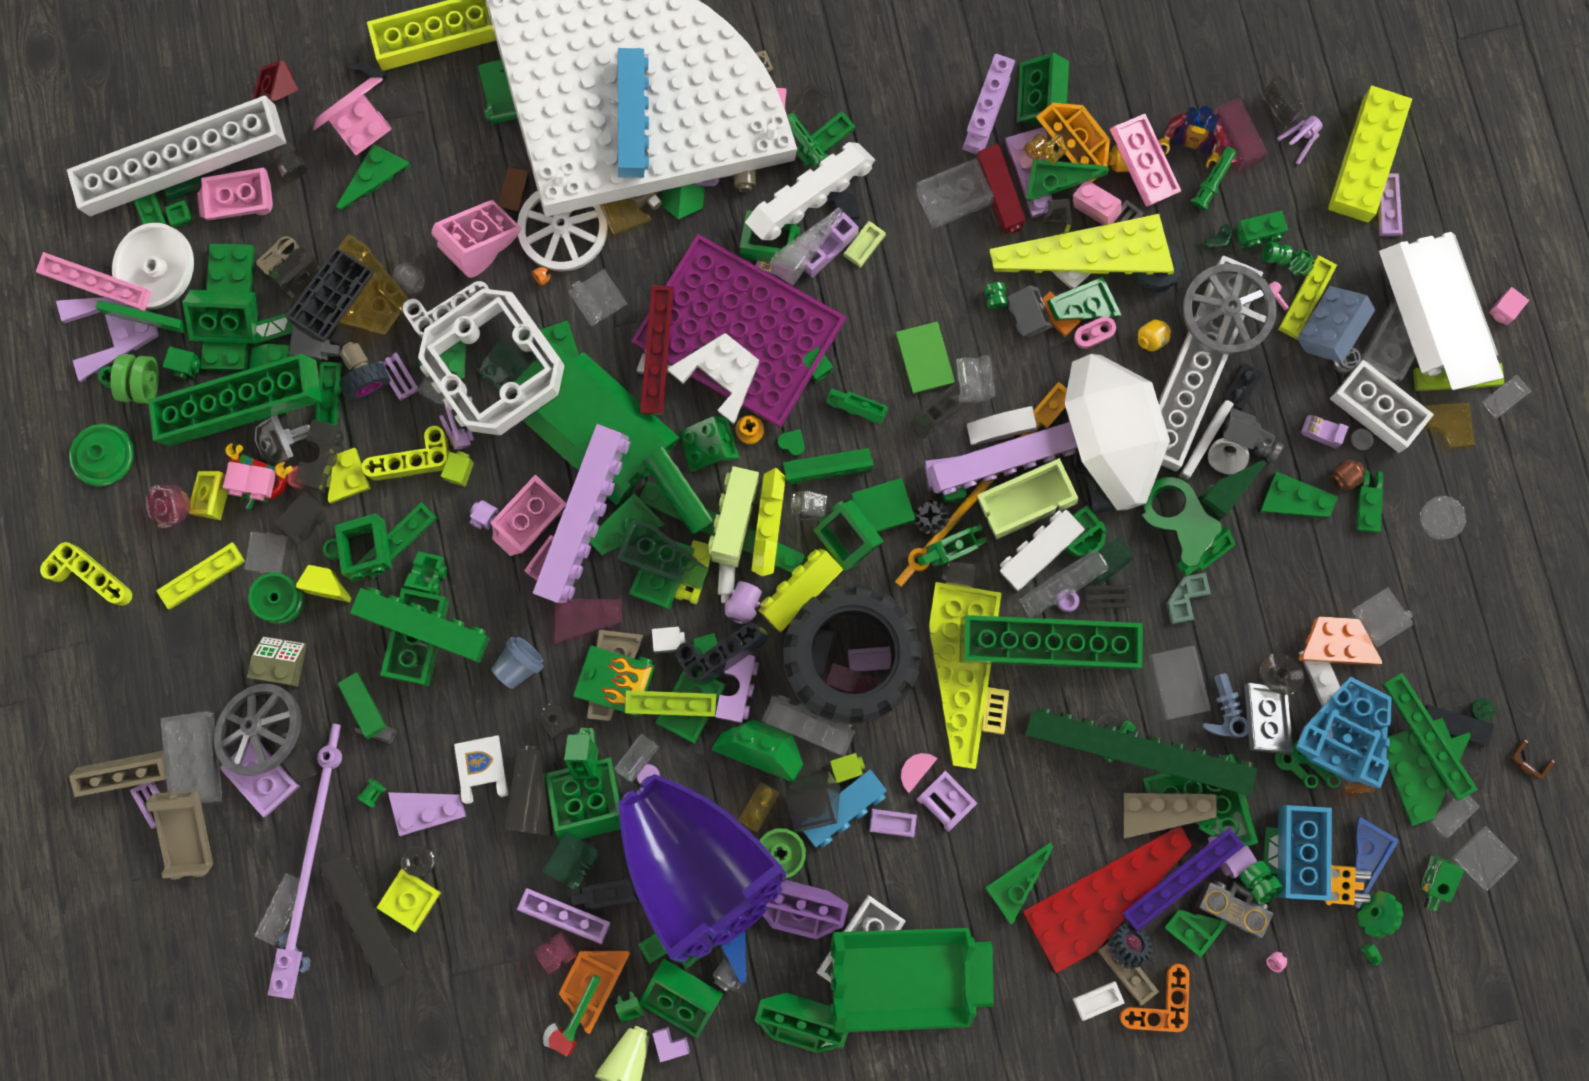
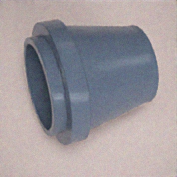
[491,637,544,689]

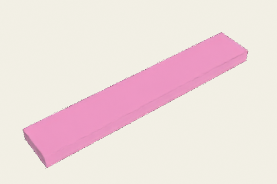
[36,252,152,311]

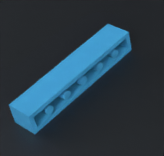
[618,48,649,178]

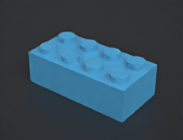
[1277,805,1332,901]

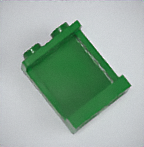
[849,478,915,532]

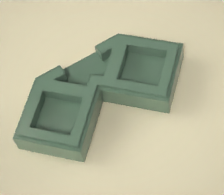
[1166,573,1211,625]

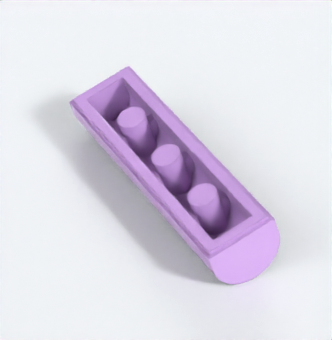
[517,888,610,944]

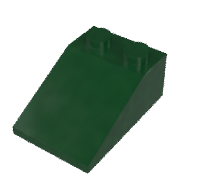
[1198,460,1266,521]

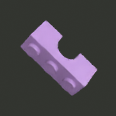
[797,212,859,278]
[715,655,759,724]

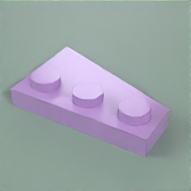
[388,792,466,836]

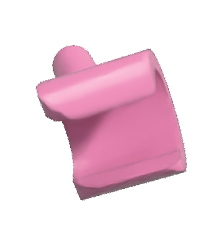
[1269,281,1289,311]

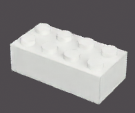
[1330,360,1434,453]
[1000,510,1085,592]

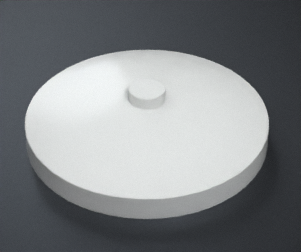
[112,223,194,310]

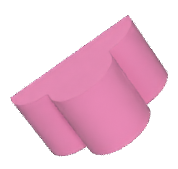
[432,200,522,278]

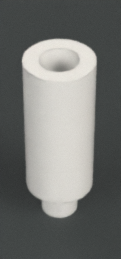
[718,563,735,603]

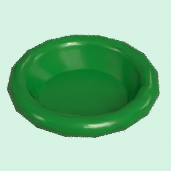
[69,423,134,487]

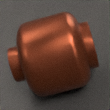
[1330,459,1365,491]

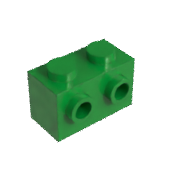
[1235,211,1288,249]

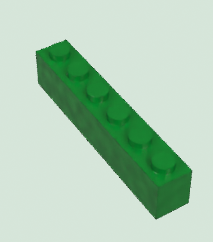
[350,587,490,663]

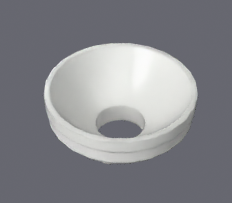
[1208,438,1249,474]

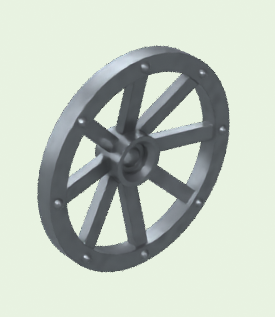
[1183,264,1276,354]
[214,684,301,776]

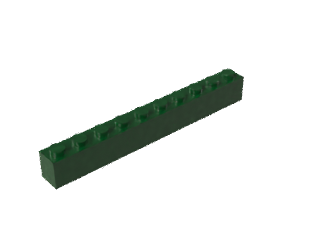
[1026,707,1257,796]

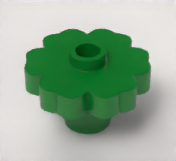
[1357,891,1403,939]

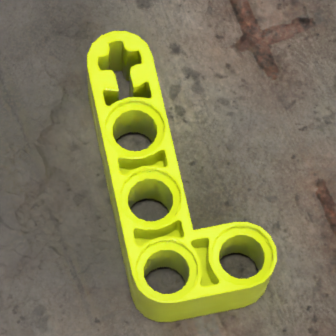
[362,426,450,481]
[40,542,132,606]

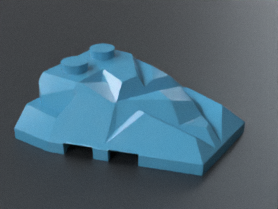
[1296,677,1392,788]

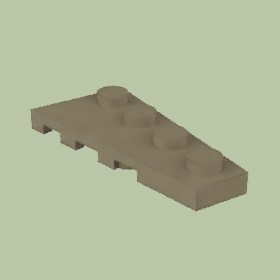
[587,630,644,721]
[1124,793,1217,839]

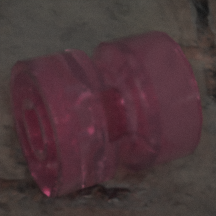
[534,932,577,975]

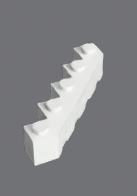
[745,142,875,240]

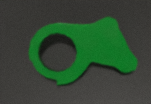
[1142,477,1222,567]

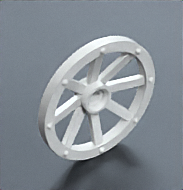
[517,191,608,271]

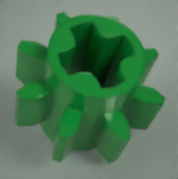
[1287,249,1314,276]

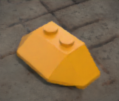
[1036,103,1110,183]

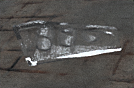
[770,208,842,285]

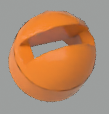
[532,267,551,286]

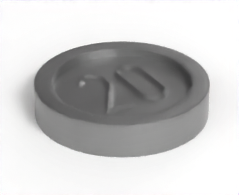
[1350,429,1373,451]

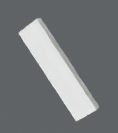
[1179,400,1233,481]

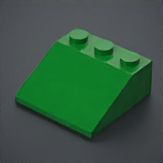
[546,757,621,844]

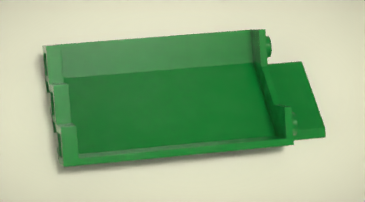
[514,342,679,505]
[830,928,994,1033]

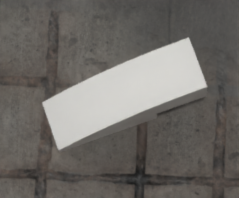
[967,406,1036,446]

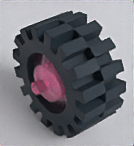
[1107,923,1153,969]

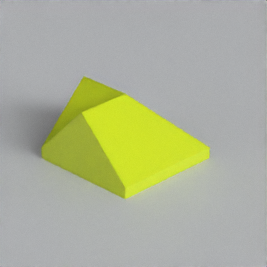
[296,565,351,602]

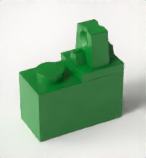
[564,728,599,779]

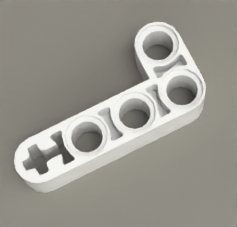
[403,281,489,339]

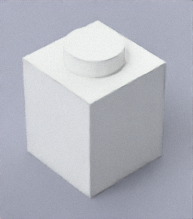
[652,627,685,654]

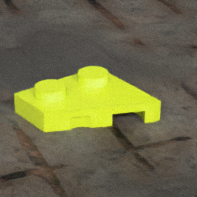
[328,448,370,504]

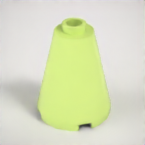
[595,1026,650,1081]

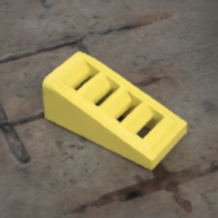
[981,687,1009,735]

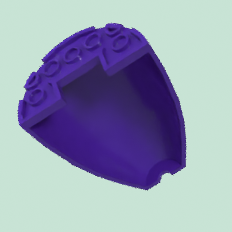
[618,774,786,962]

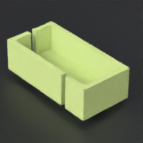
[977,459,1078,540]
[708,466,759,567]

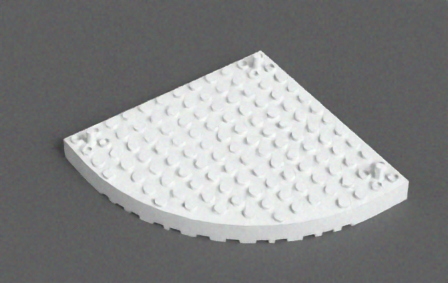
[485,0,797,217]

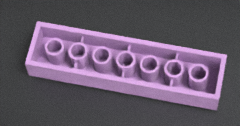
[533,424,630,603]

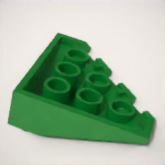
[1143,754,1258,847]

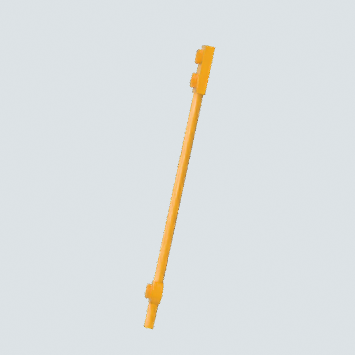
[894,382,1067,587]

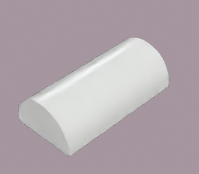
[817,895,906,982]

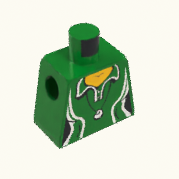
[1420,854,1465,911]

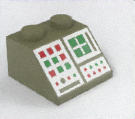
[247,636,307,687]

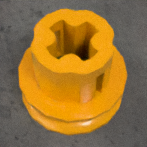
[736,415,764,444]

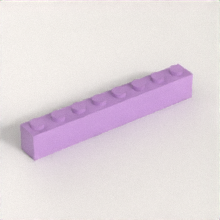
[927,422,1078,495]

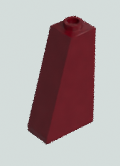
[974,144,1026,235]

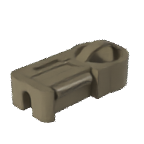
[256,236,299,278]

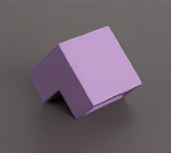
[653,1027,690,1062]

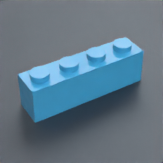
[799,770,887,848]

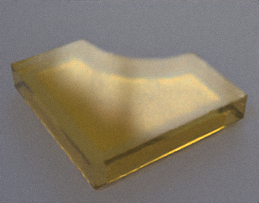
[1425,402,1475,448]

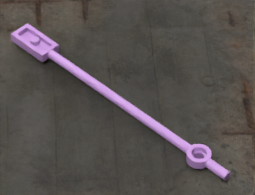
[268,724,342,999]

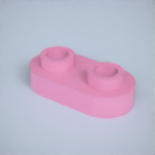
[1074,317,1116,349]

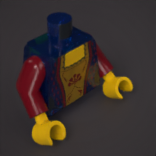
[1158,106,1225,168]

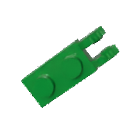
[1356,470,1383,533]

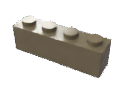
[69,750,172,797]

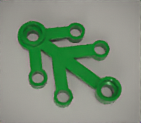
[1274,732,1341,788]

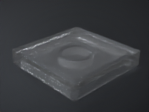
[1452,826,1519,891]

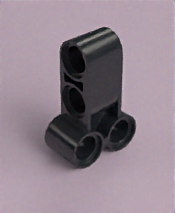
[1071,452,1115,514]

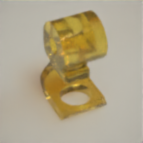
[1024,134,1067,165]

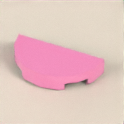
[901,753,938,793]

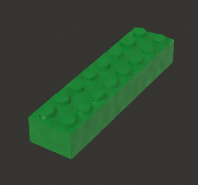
[149,354,322,446]
[960,615,1143,670]

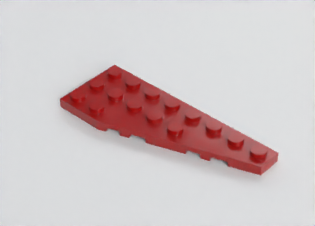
[1022,826,1192,973]

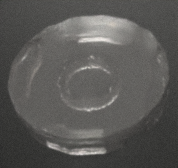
[1420,496,1466,540]

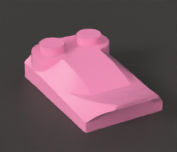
[197,168,273,220]
[490,475,567,556]

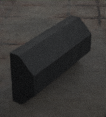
[286,247,374,343]

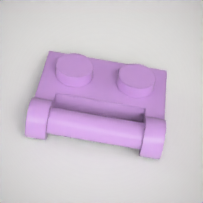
[916,771,977,832]

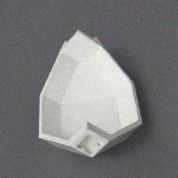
[1065,354,1170,510]

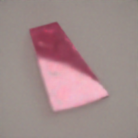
[554,599,623,644]

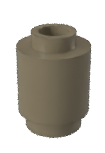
[734,170,756,192]
[340,342,369,372]

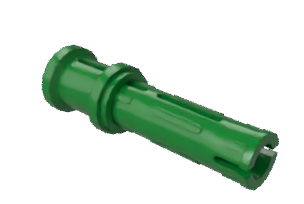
[787,113,829,170]
[1190,146,1238,211]

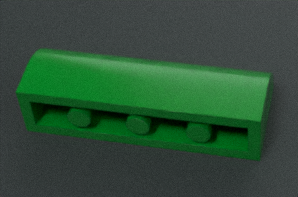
[642,447,714,534]

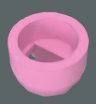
[1266,952,1287,973]

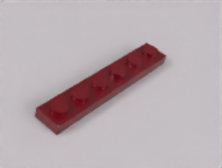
[640,285,674,416]

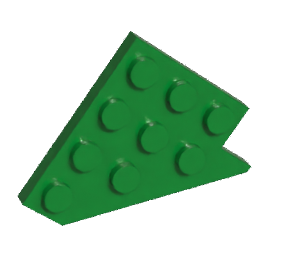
[1386,718,1471,826]

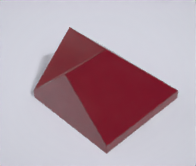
[253,60,298,102]

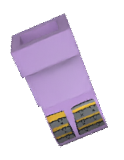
[1301,415,1348,449]

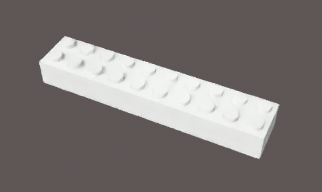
[67,96,286,216]
[1158,256,1263,472]

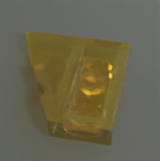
[600,198,651,235]

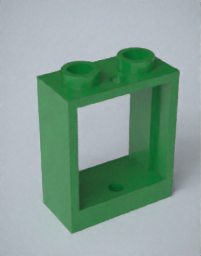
[740,210,801,266]
[813,500,884,572]
[335,513,392,581]

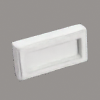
[1073,981,1124,1021]

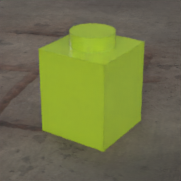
[441,451,474,487]
[830,753,865,783]

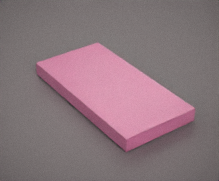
[1110,114,1181,207]

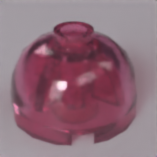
[146,483,190,528]

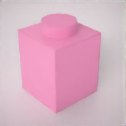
[1489,287,1529,325]

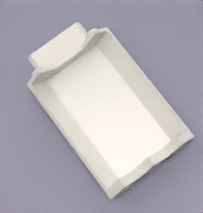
[1379,232,1504,390]

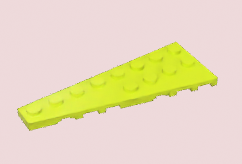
[990,214,1174,275]

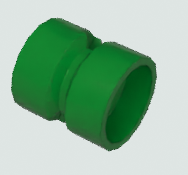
[1240,861,1283,905]

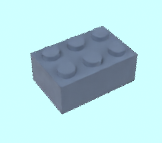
[1297,286,1375,363]

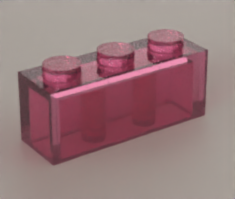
[1212,98,1268,170]

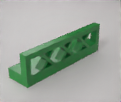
[783,448,874,485]

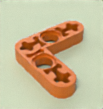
[1119,963,1189,1032]

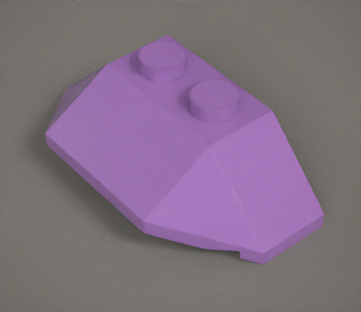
[763,880,849,939]

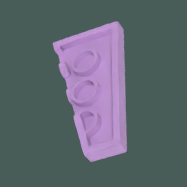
[1005,127,1052,218]

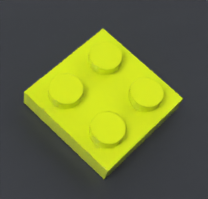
[377,868,441,932]

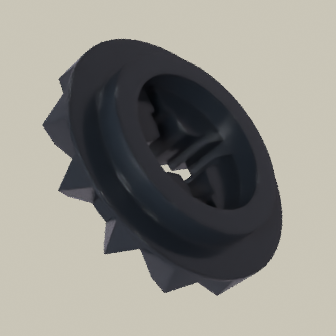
[915,500,949,534]

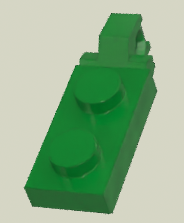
[826,389,888,424]
[1177,526,1235,576]

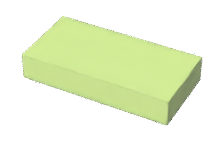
[843,221,886,268]

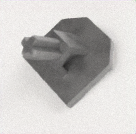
[255,415,313,467]

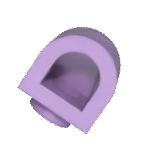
[469,500,499,530]

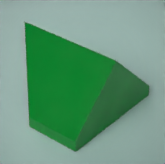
[661,183,705,219]

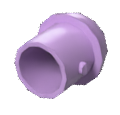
[725,581,762,624]

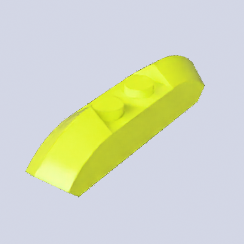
[752,468,786,576]

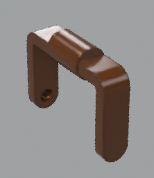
[1511,738,1555,779]

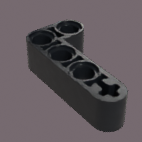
[676,623,768,684]

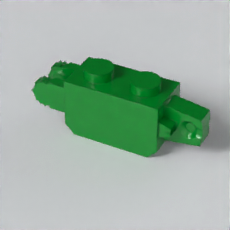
[917,524,988,567]

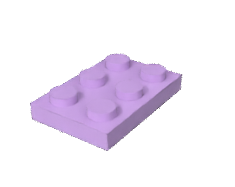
[220,740,300,817]

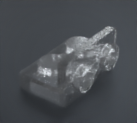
[956,355,995,403]

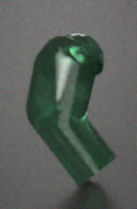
[1204,224,1233,249]

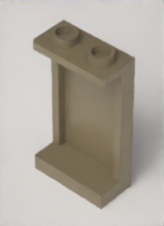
[146,789,213,880]

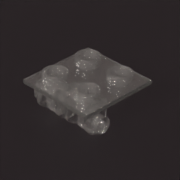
[568,269,627,327]
[1351,587,1413,648]

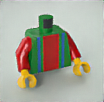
[226,443,293,511]

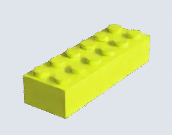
[367,0,496,71]
[1328,85,1412,223]

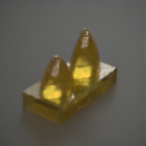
[738,782,780,832]

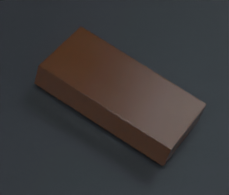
[498,167,529,213]

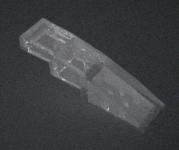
[1019,550,1109,618]

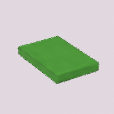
[896,321,955,395]

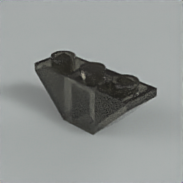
[272,719,318,784]

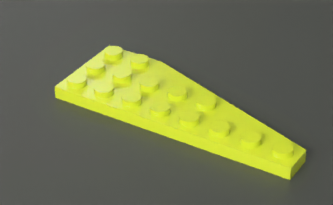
[929,582,1001,769]

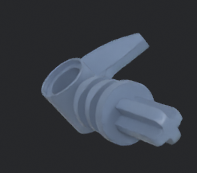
[1203,673,1248,739]

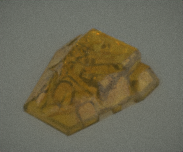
[338,233,410,335]

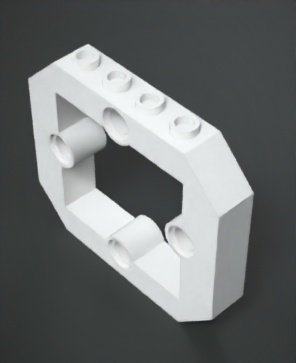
[418,289,565,435]

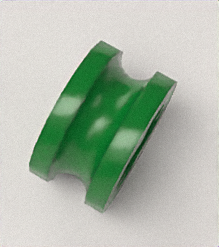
[98,366,112,388]

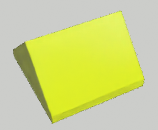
[187,471,228,521]

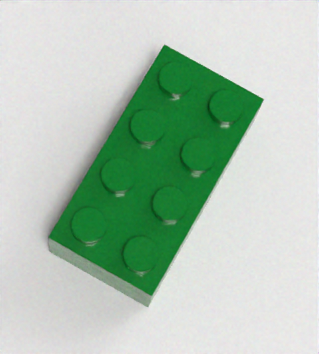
[381,588,450,687]

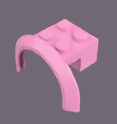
[313,78,392,155]

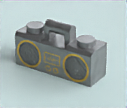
[1195,880,1273,938]

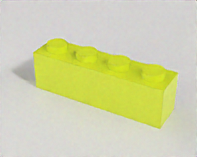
[758,549,843,632]

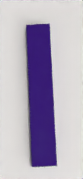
[1122,828,1245,932]

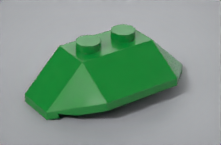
[712,719,803,782]
[754,993,848,1053]

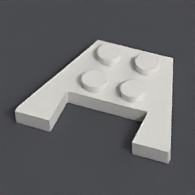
[668,333,759,424]

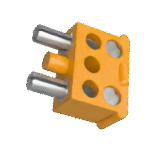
[1324,864,1371,905]

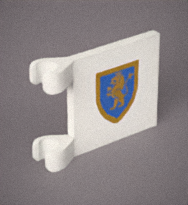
[454,736,509,804]

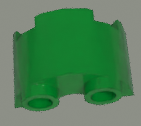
[404,551,447,595]

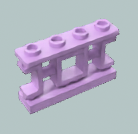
[962,54,1015,154]

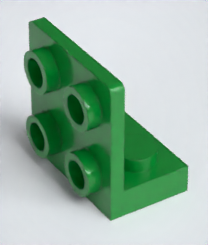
[679,416,739,472]

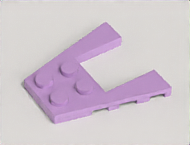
[56,297,159,383]

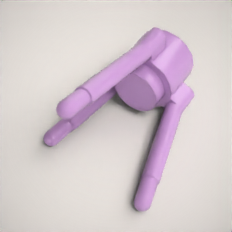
[1277,116,1323,165]
[439,397,474,450]

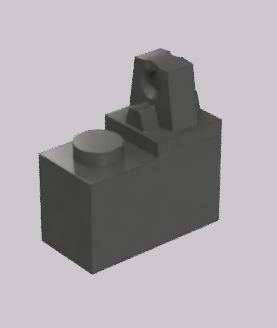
[289,325,341,363]
[1222,408,1275,450]

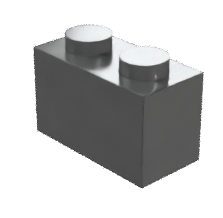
[1008,286,1053,338]

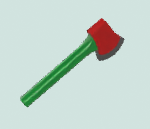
[543,974,601,1057]

